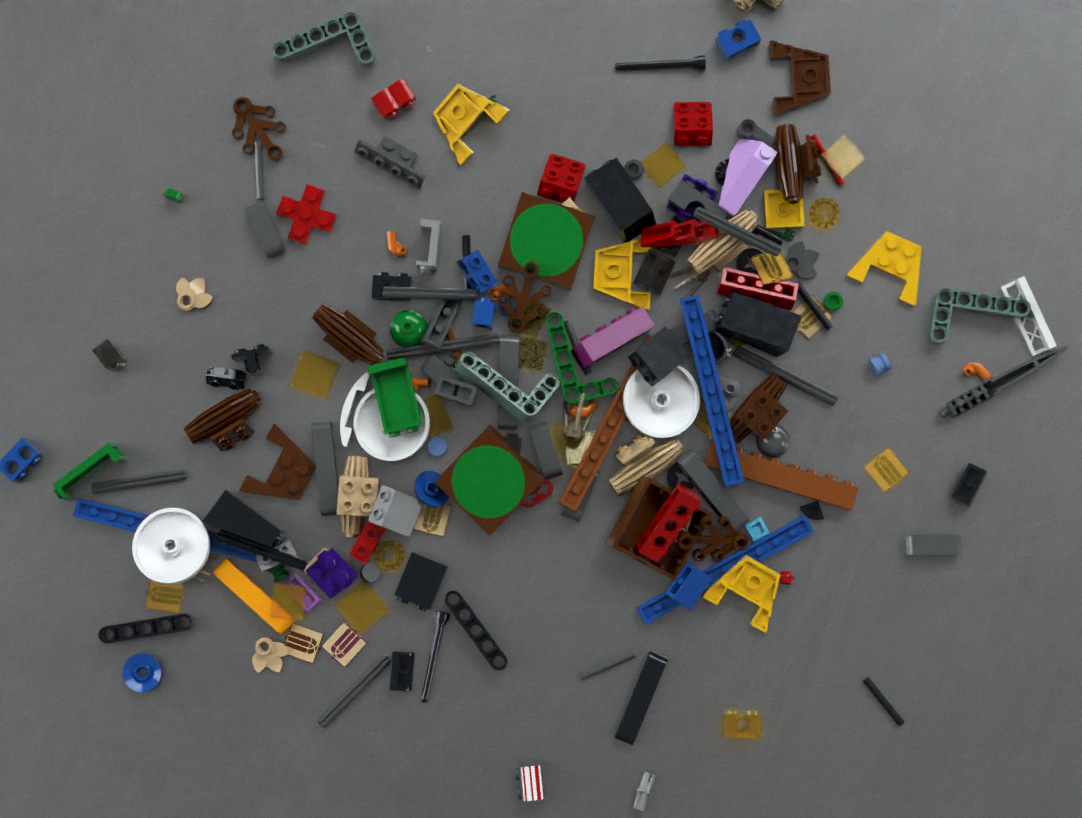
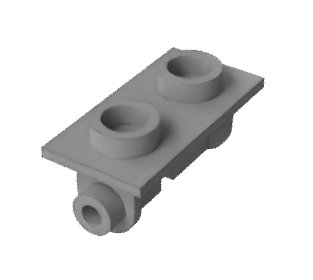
[255,540,298,572]

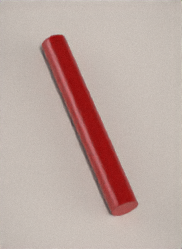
[811,134,845,186]

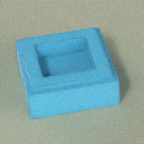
[744,516,770,543]

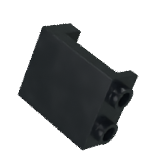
[628,326,689,387]
[394,552,448,611]

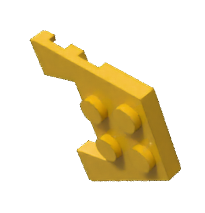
[433,84,510,165]
[846,231,922,307]
[593,239,653,310]
[701,555,780,633]

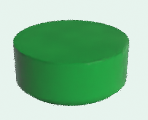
[163,188,183,203]
[823,292,843,311]

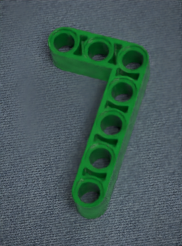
[546,312,618,405]

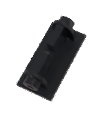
[205,366,246,390]

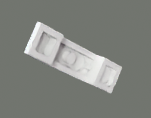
[340,372,371,448]

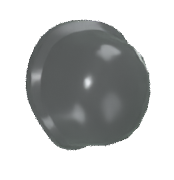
[708,331,732,364]
[756,425,790,458]

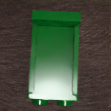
[367,357,423,438]
[53,443,127,501]

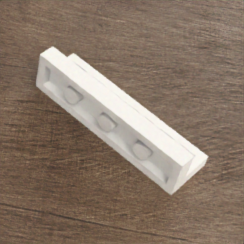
[1000,276,1057,357]

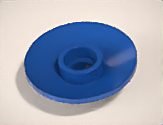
[414,471,449,507]
[122,653,161,692]

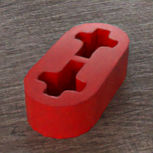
[521,480,553,508]

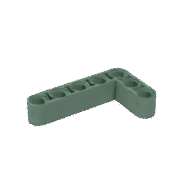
[272,12,376,67]
[930,288,1031,345]
[456,352,560,423]

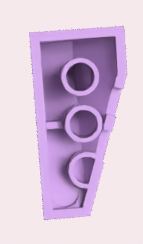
[718,139,778,217]

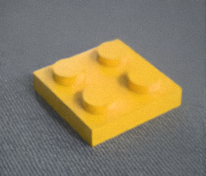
[764,189,804,229]

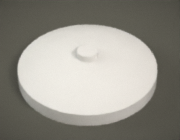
[623,365,700,438]
[353,389,431,461]
[132,508,210,585]

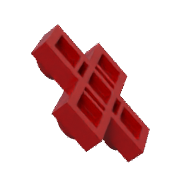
[276,184,337,245]

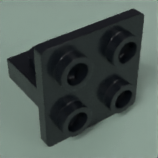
[230,344,272,377]

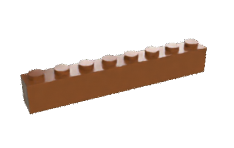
[704,443,859,510]

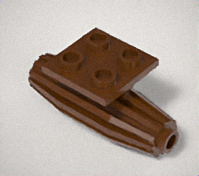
[775,123,821,204]
[312,303,385,366]
[730,373,788,444]
[184,389,261,452]

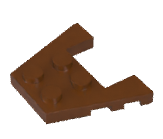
[770,40,831,115]
[240,424,316,500]

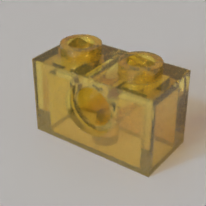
[722,710,762,739]

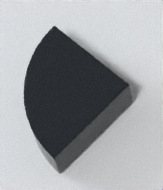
[799,501,824,520]

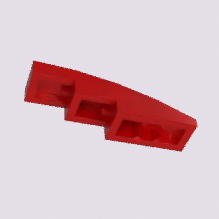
[641,219,719,247]

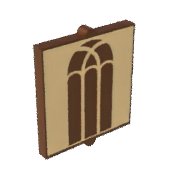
[284,623,324,664]

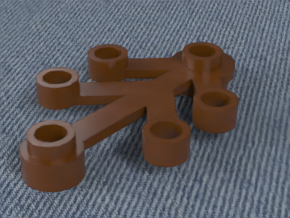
[232,97,286,161]
[498,261,552,333]
[677,515,749,562]

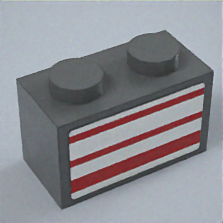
[515,761,546,804]

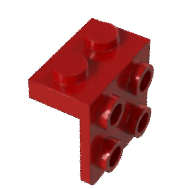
[674,102,713,146]
[537,154,586,203]

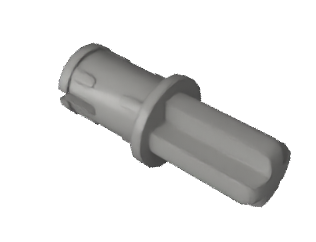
[633,772,655,811]

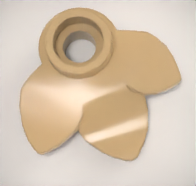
[176,277,213,311]
[252,637,289,673]

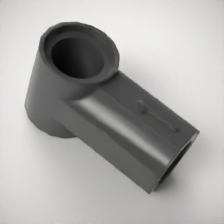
[737,119,775,147]

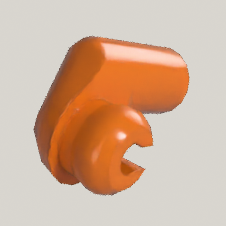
[387,232,407,257]
[490,284,514,301]
[963,363,992,381]
[412,378,431,392]
[568,400,598,418]

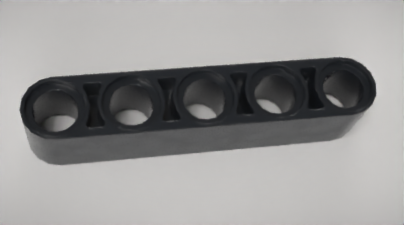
[445,590,508,671]
[98,613,195,643]
[615,650,668,745]

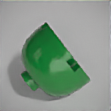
[390,310,427,347]

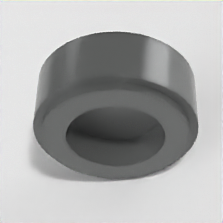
[624,159,644,179]
[360,563,380,583]

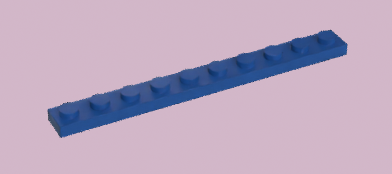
[680,295,744,487]
[73,498,258,562]
[636,515,814,624]

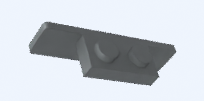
[354,136,425,189]

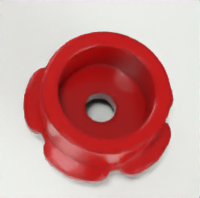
[779,571,795,585]

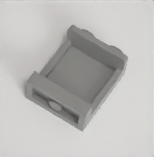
[416,219,442,274]
[368,485,423,537]

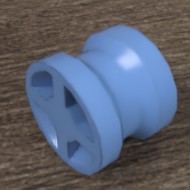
[869,352,892,376]

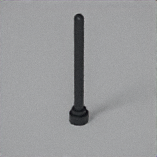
[614,54,706,70]
[421,610,450,703]

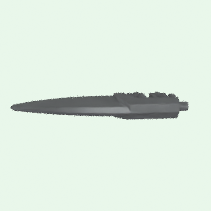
[939,346,1067,418]

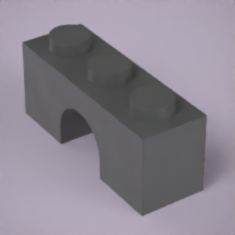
[667,180,729,222]

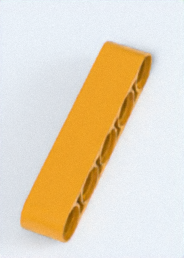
[213,558,295,635]

